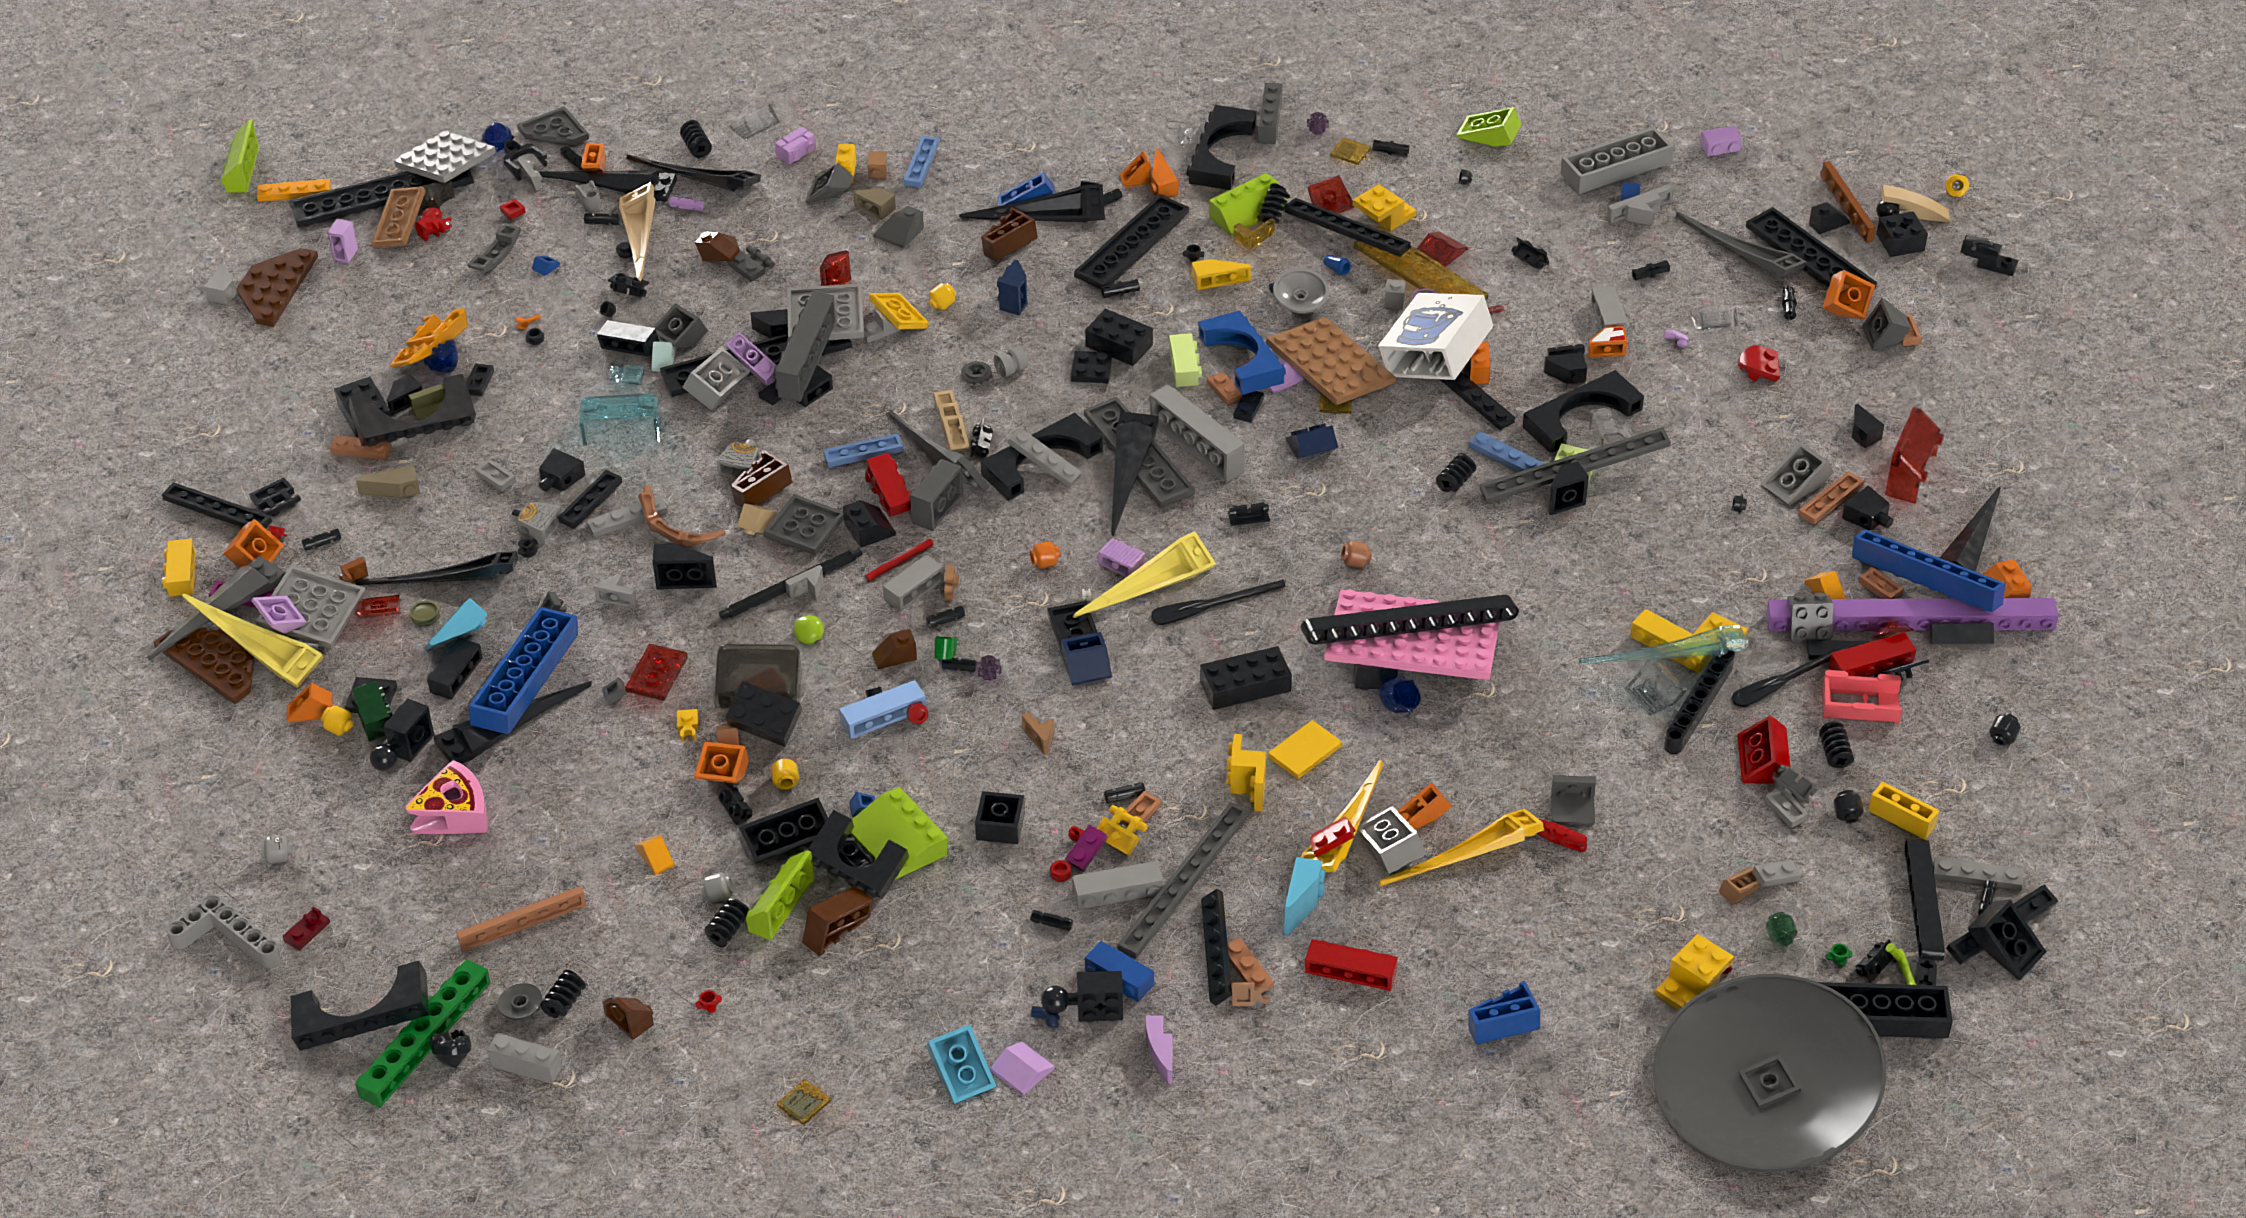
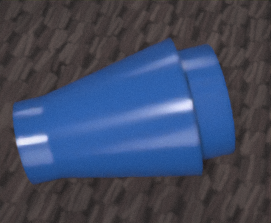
[1323,255,1351,275]

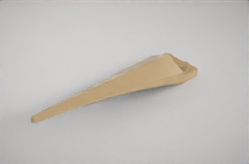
[619,182,656,282]

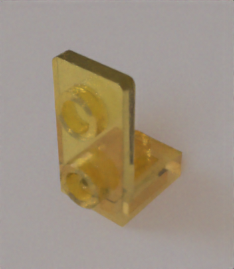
[1234,218,1275,250]

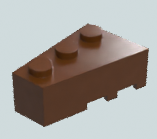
[981,207,1038,262]
[731,450,793,508]
[802,886,874,956]

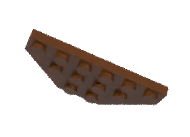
[236,248,318,327]
[153,628,254,704]

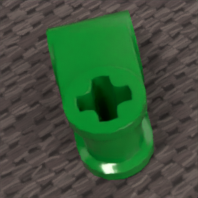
[934,636,957,659]

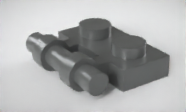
[727,245,775,282]

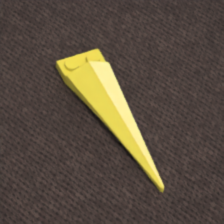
[1073,531,1216,618]
[182,594,323,688]

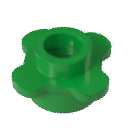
[1826,943,1852,966]

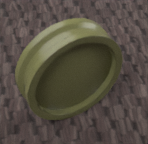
[410,601,440,627]

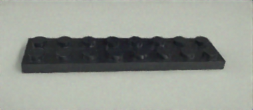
[1074,194,1189,289]
[1746,207,1877,289]

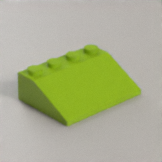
[851,786,948,880]

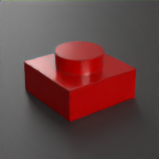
[500,199,526,220]

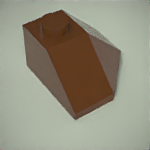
[695,231,740,262]
[872,629,917,670]
[602,997,654,1040]

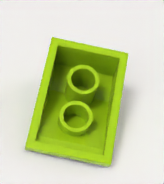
[1457,107,1522,147]

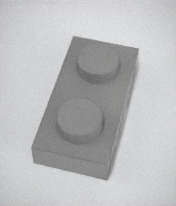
[517,156,542,191]
[475,459,516,491]
[1764,788,1809,828]
[1752,860,1802,887]

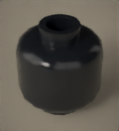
[1989,713,2021,746]
[1833,790,1864,823]

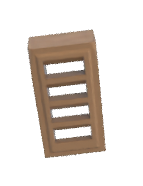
[1719,867,1762,904]

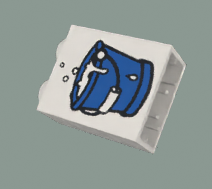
[1378,293,1493,380]

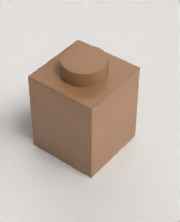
[868,151,888,179]

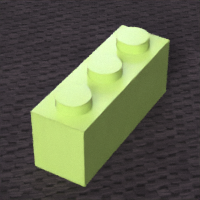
[1169,333,1202,387]

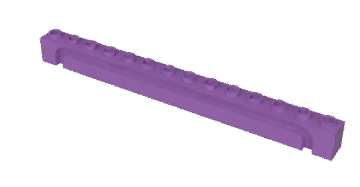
[1766,598,2059,631]

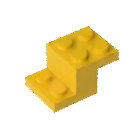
[1353,184,1417,231]
[1226,734,1266,812]
[1655,934,1734,1010]

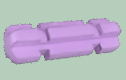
[669,196,704,212]

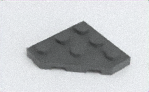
[517,106,589,145]

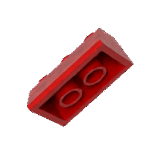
[1737,715,1791,784]

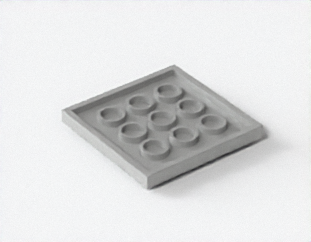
[394,131,496,183]
[787,284,864,340]
[256,565,366,649]

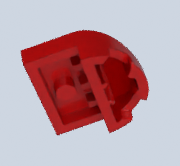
[1738,345,1780,382]
[1310,817,1356,858]

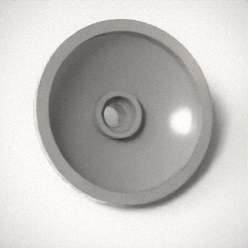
[1273,268,1329,313]

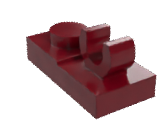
[283,906,330,951]

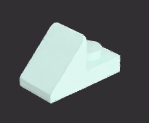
[652,340,677,371]

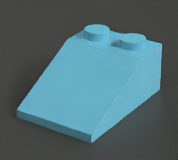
[424,598,488,650]
[1284,857,1326,935]
[926,1024,997,1104]

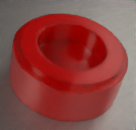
[907,703,929,724]
[1050,860,1072,882]

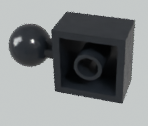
[1876,200,1928,257]
[370,698,434,771]
[1041,971,1123,1022]

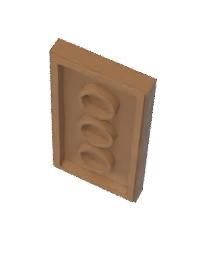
[371,187,426,248]

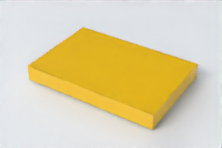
[868,293,929,329]
[1268,720,1342,780]

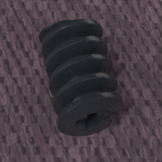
[680,120,712,158]
[1257,183,1290,224]
[1436,453,1477,492]
[1819,721,1854,768]
[705,898,749,947]
[540,970,586,1018]

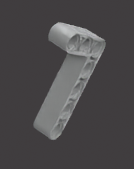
[166,895,281,969]

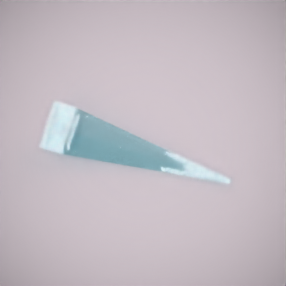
[1579,625,1748,664]

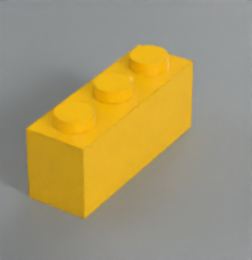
[162,538,196,597]
[1868,781,1939,840]

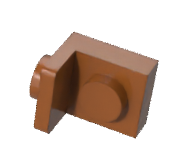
[339,557,369,584]

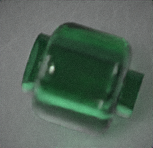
[1765,912,1798,946]

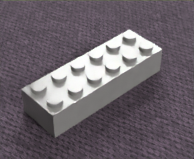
[1560,126,1674,194]
[1150,384,1245,483]

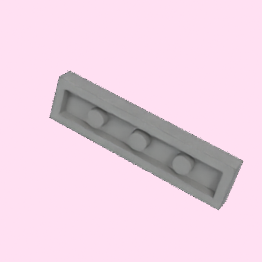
[1607,184,1674,224]
[1007,427,1082,488]
[586,495,668,538]
[1933,857,2023,890]

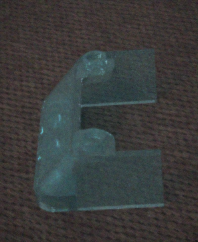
[580,393,661,446]

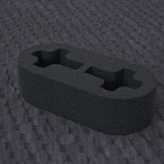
[1914,958,1937,985]

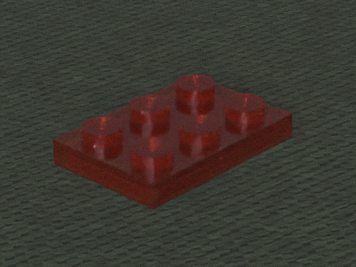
[625,644,688,701]

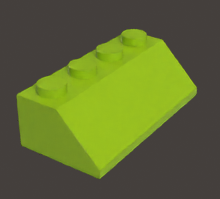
[221,119,259,193]
[1209,172,1286,236]
[746,850,814,940]

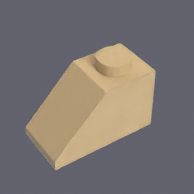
[737,504,777,535]

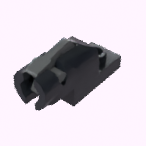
[1961,234,2019,277]

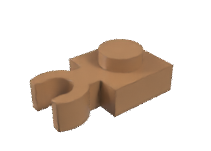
[944,565,959,601]
[1232,982,1270,1006]

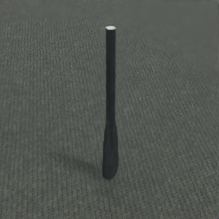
[1151,579,1285,625]
[1732,641,1857,707]

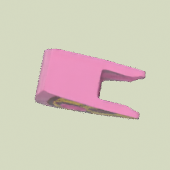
[406,760,489,834]

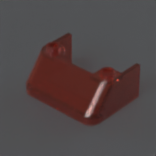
[1885,407,1944,504]

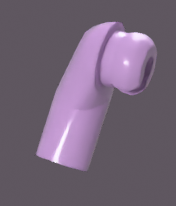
[1664,329,1689,348]

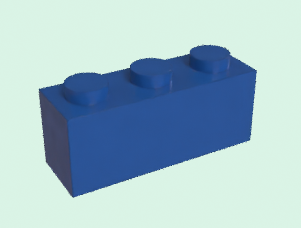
[1085,941,1154,1002]

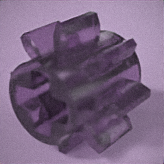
[1307,112,1329,134]
[976,655,1002,680]

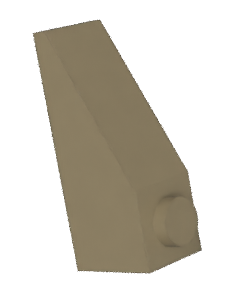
[355,464,420,498]

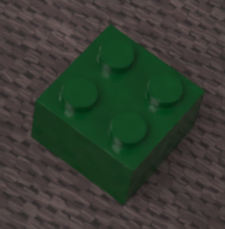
[351,681,393,741]

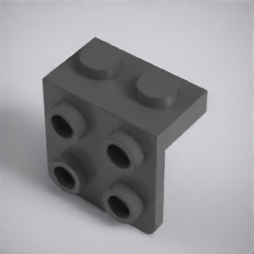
[1787,592,1833,643]
[1551,775,1596,826]

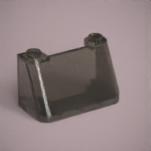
[714,644,802,708]

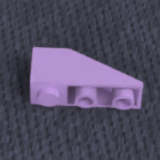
[726,332,776,387]

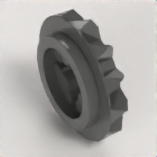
[961,361,992,385]

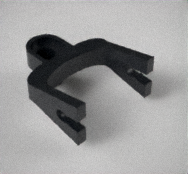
[503,140,547,181]

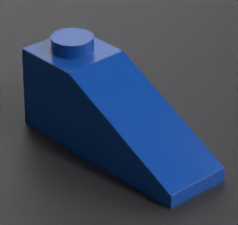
[997,171,1056,206]

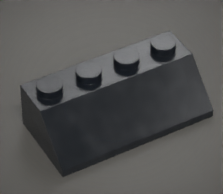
[739,798,828,864]

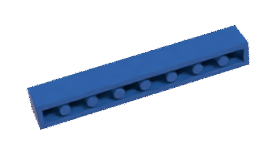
[1852,530,2006,612]

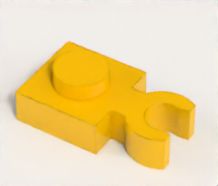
[677,709,699,742]

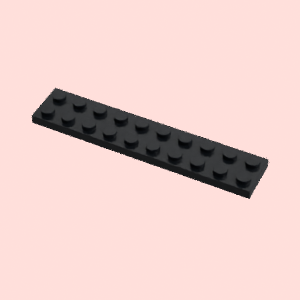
[289,169,474,228]
[660,333,852,397]

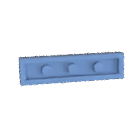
[904,136,939,188]
[1468,431,1545,472]
[823,433,904,468]

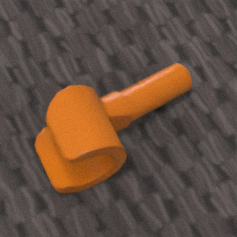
[515,314,541,330]

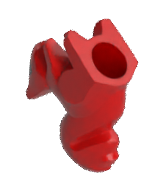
[415,207,452,241]

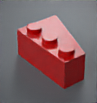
[864,452,911,517]

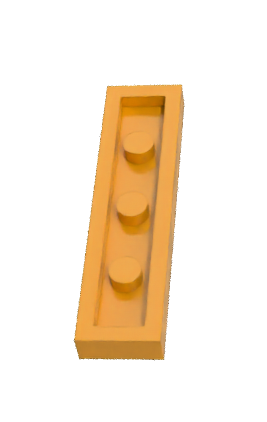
[257,179,331,202]

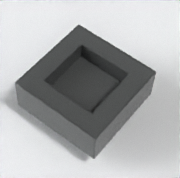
[602,677,627,705]

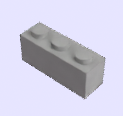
[1591,285,1630,334]
[883,555,944,612]
[487,1033,562,1084]

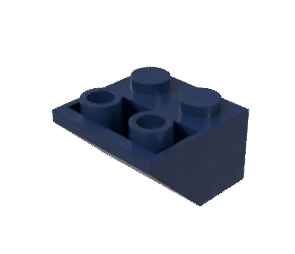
[997,259,1028,316]
[1286,423,1338,459]
[1061,632,1112,685]

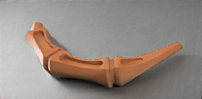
[638,485,726,548]

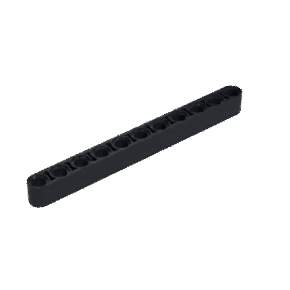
[1301,595,1519,645]

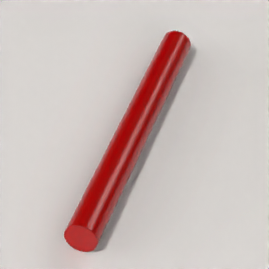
[865,539,934,582]

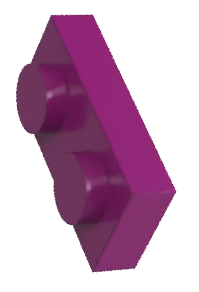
[1065,824,1108,872]

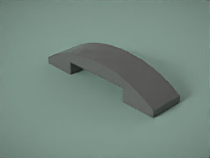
[467,223,521,272]

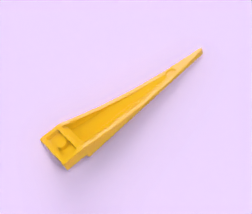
[1300,760,1384,872]
[1379,808,1544,886]

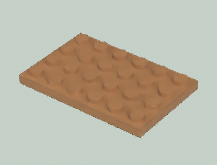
[1266,316,1396,405]

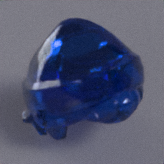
[481,122,515,152]
[423,339,459,373]
[1380,676,1421,714]

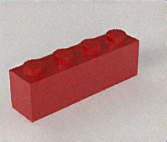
[1828,632,1917,677]
[1305,939,1398,991]

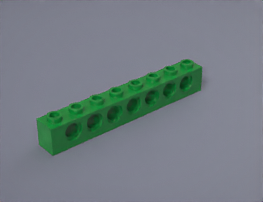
[355,959,491,1108]

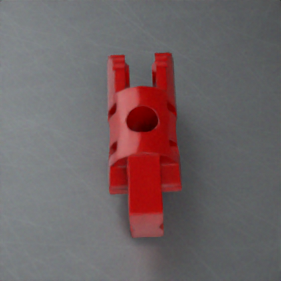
[1537,819,1587,852]

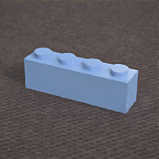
[839,680,926,739]

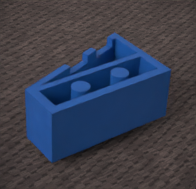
[1468,980,1540,1044]

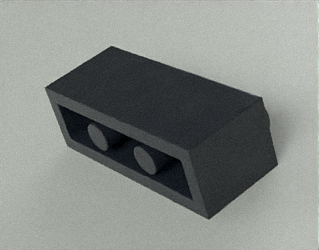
[597,320,660,357]
[427,638,483,700]

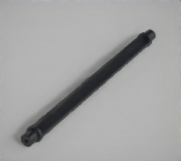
[719,547,863,620]

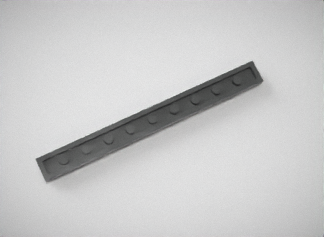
[1480,427,1671,503]
[1117,802,1249,959]

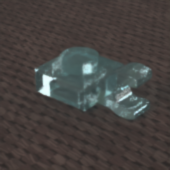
[610,365,645,385]

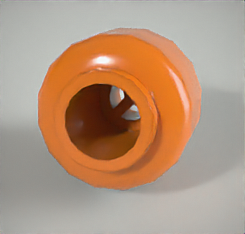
[1030,541,1061,569]

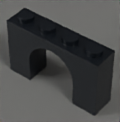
[808,810,909,899]

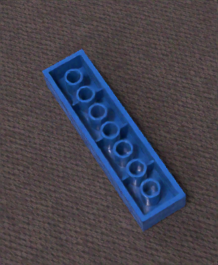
[469,607,578,735]

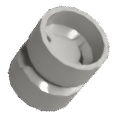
[993,345,1029,378]

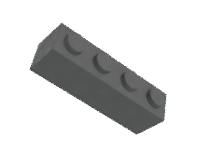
[1258,83,1283,144]

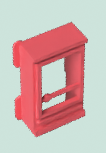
[1822,670,1902,724]

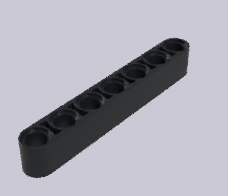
[1664,646,1735,754]
[1905,839,1945,961]

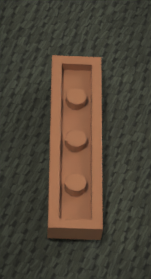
[1798,471,1864,525]

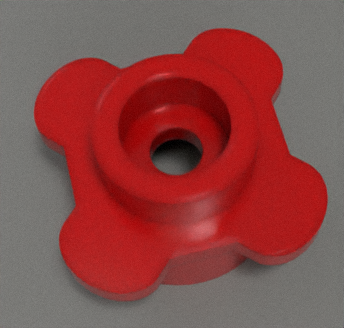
[268,525,287,539]
[696,990,722,1013]

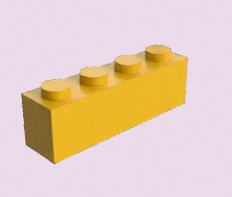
[1630,609,1715,674]

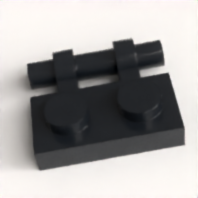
[249,477,301,516]

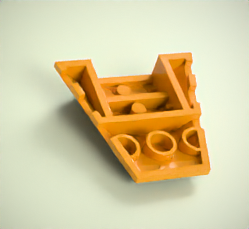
[390,308,468,368]

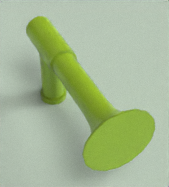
[1886,943,1916,985]

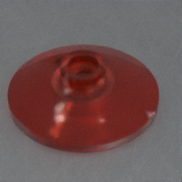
[1872,621,1914,637]

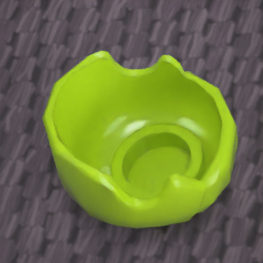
[793,615,825,644]

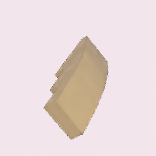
[1881,184,1950,223]
[934,389,970,452]

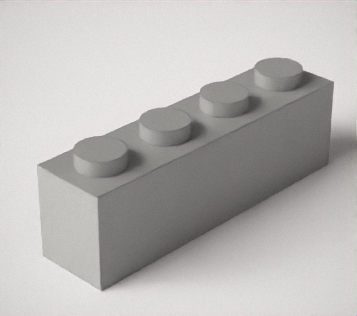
[1072,861,1163,910]

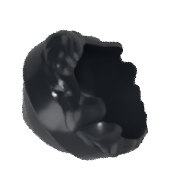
[428,1029,471,1067]

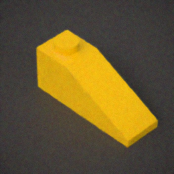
[1192,259,1251,290]

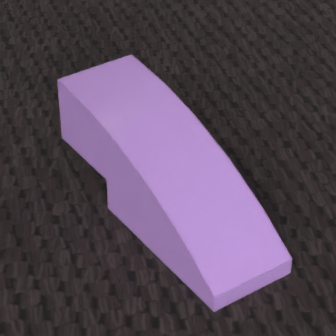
[1145,1016,1172,1084]

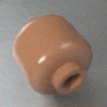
[1341,541,1372,568]

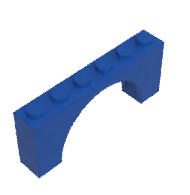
[1198,310,1286,395]

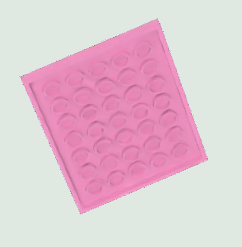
[1324,590,1500,680]

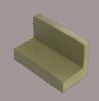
[409,383,444,421]

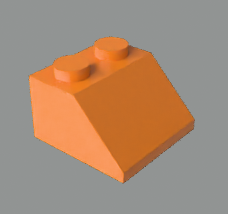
[1822,270,1875,319]
[223,519,284,567]
[1982,559,2032,598]
[694,742,749,783]

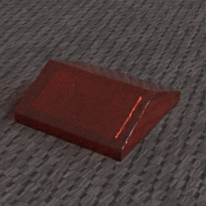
[1307,175,1355,213]
[1416,231,1468,267]
[819,250,851,286]
[357,594,401,619]

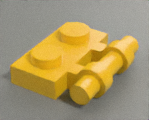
[1097,805,1148,857]

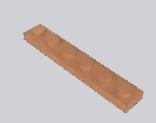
[456,886,586,952]

